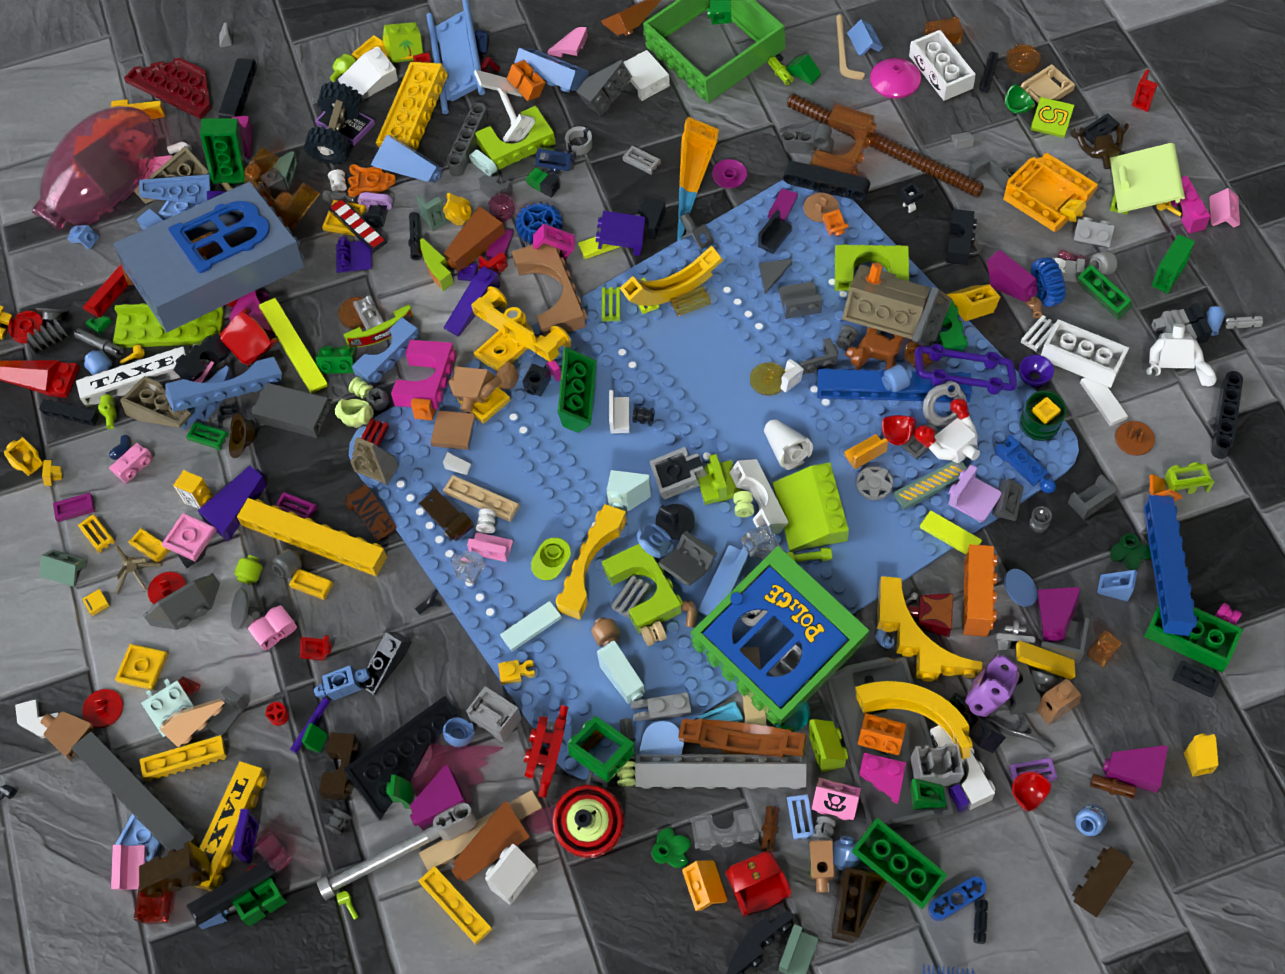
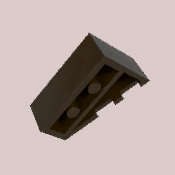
[139,841,210,898]
[1072,846,1134,918]
[831,867,887,943]

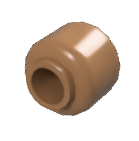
[591,617,621,647]

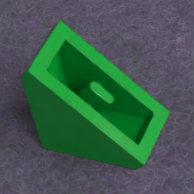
[786,54,821,85]
[910,778,947,810]

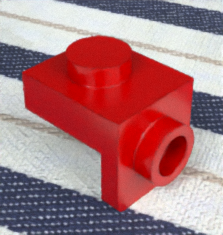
[478,252,508,273]
[300,635,332,661]

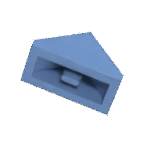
[1097,570,1137,602]

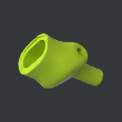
[330,54,356,82]
[98,394,117,429]

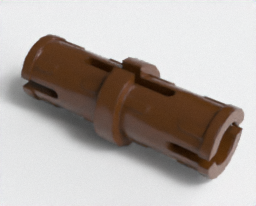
[1090,773,1137,800]
[761,806,780,852]

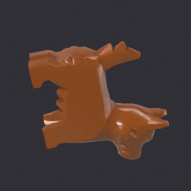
[845,327,903,370]

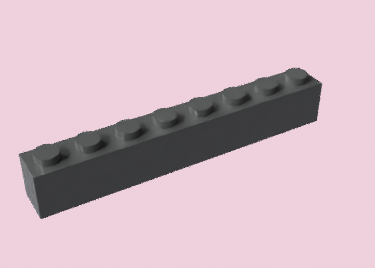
[71,732,200,852]

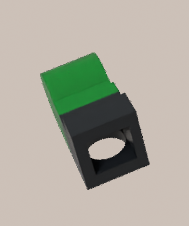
[526,168,560,198]

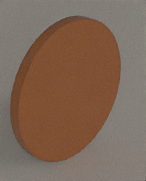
[1115,421,1155,456]

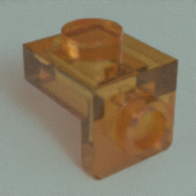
[904,341,933,368]

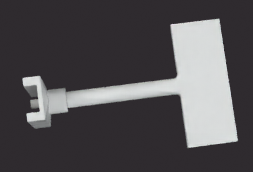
[474,70,535,143]

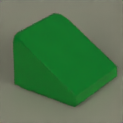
[302,723,327,752]

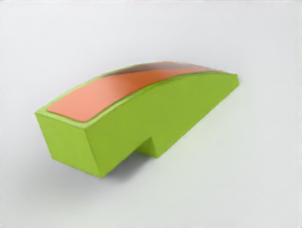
[420,238,454,291]

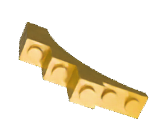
[877,576,982,682]

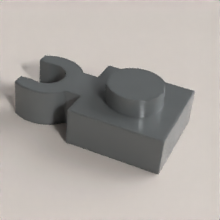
[1082,167,1108,199]

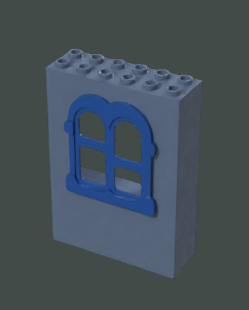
[113,181,304,333]

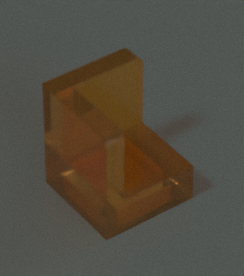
[1087,630,1122,668]

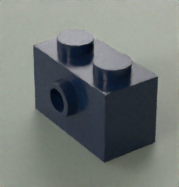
[535,147,576,172]

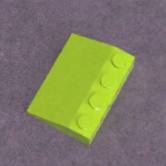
[773,462,849,552]

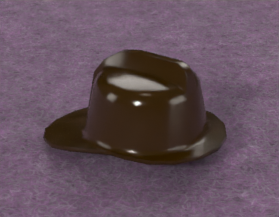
[229,413,256,458]

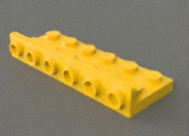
[376,62,448,150]

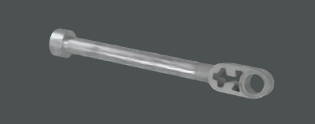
[317,803,477,900]

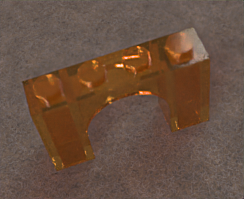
[810,104,877,176]

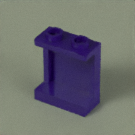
[595,211,645,256]

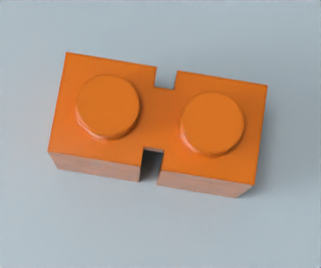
[507,60,546,101]

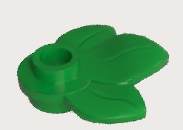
[651,827,691,868]

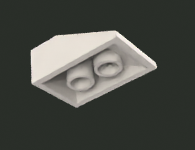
[338,47,398,100]

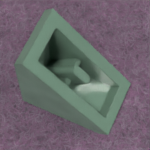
[271,151,298,189]

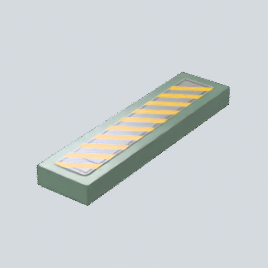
[893,461,967,510]

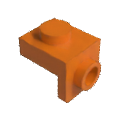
[822,209,849,237]
[411,398,436,420]

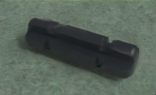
[973,899,988,944]

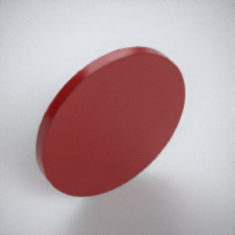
[147,572,187,605]
[82,689,123,728]

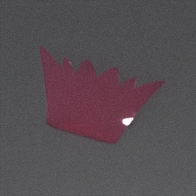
[412,744,503,802]

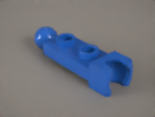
[995,435,1056,494]

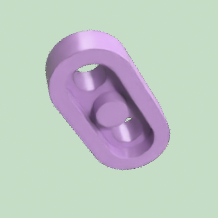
[358,192,393,210]

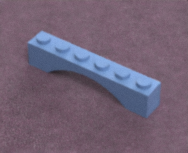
[165,357,282,412]

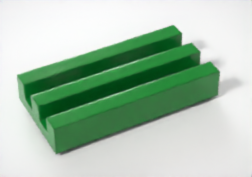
[186,422,229,450]

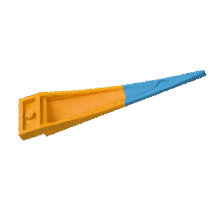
[677,117,719,241]

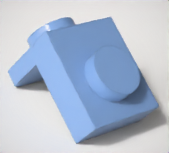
[67,225,99,249]

